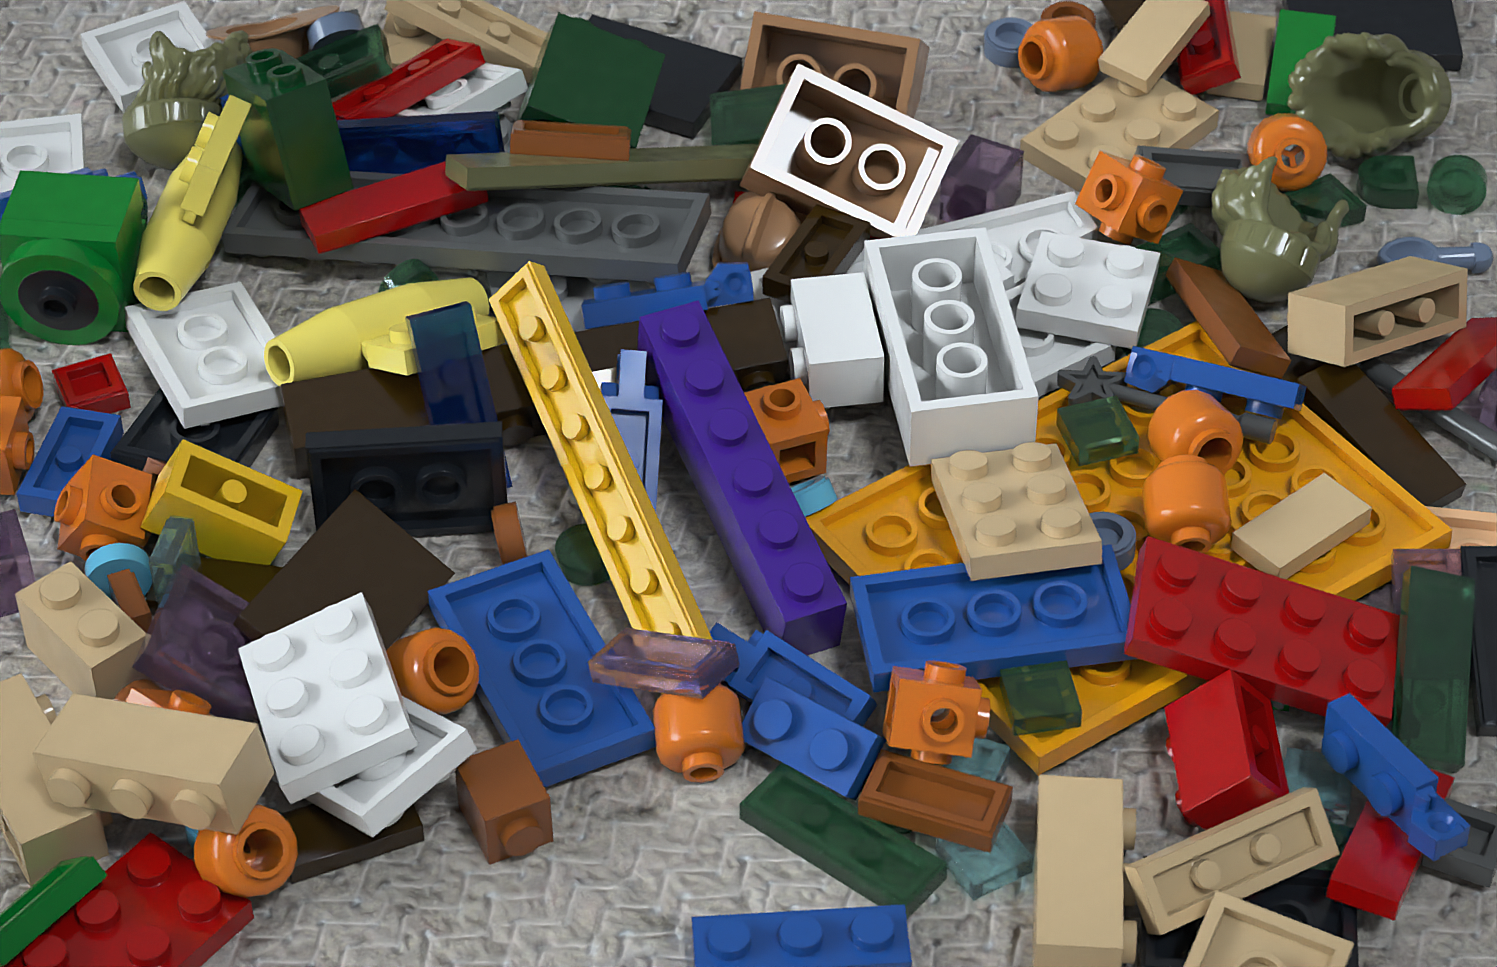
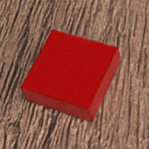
[51,353,131,414]

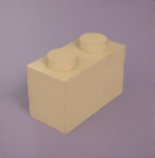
[15,561,157,700]

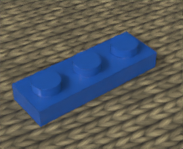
[692,905,912,967]

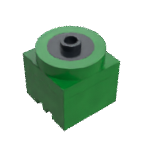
[0,170,147,345]

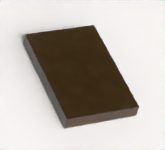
[233,489,455,650]

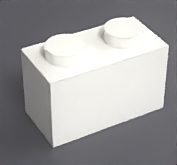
[780,272,884,408]

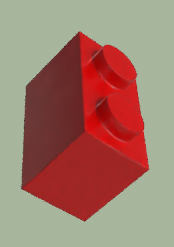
[1164,669,1289,830]

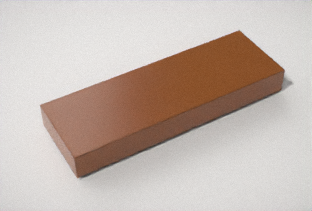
[1165,257,1292,379]

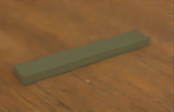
[445,144,758,191]

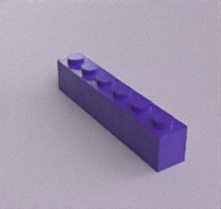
[637,300,847,656]

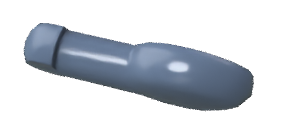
[1376,237,1493,274]

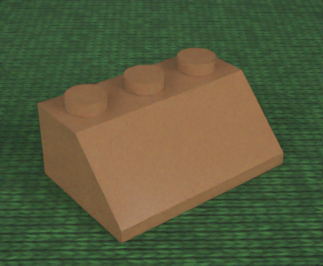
[734,11,930,130]

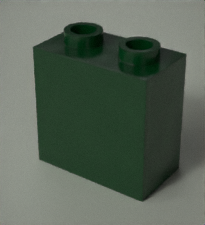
[516,12,665,148]
[223,48,354,211]

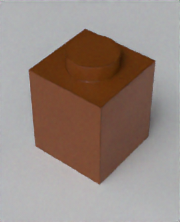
[455,739,554,865]

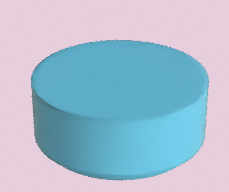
[790,476,838,517]
[84,543,153,600]

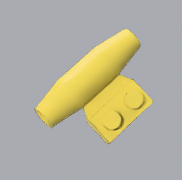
[133,95,252,311]
[264,277,505,387]

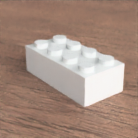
[864,227,1039,467]

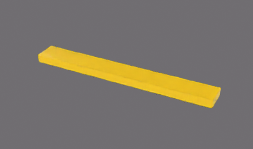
[488,261,728,695]

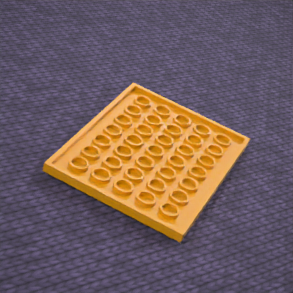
[805,321,1453,776]

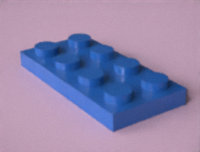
[850,544,1138,693]
[428,549,656,787]

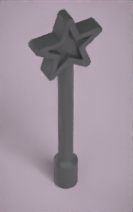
[1057,356,1277,444]

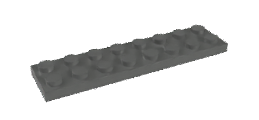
[222,171,712,284]

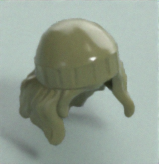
[122,30,253,171]
[1287,32,1452,160]
[1211,156,1349,303]

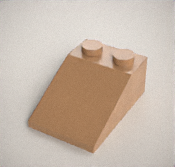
[739,64,959,239]

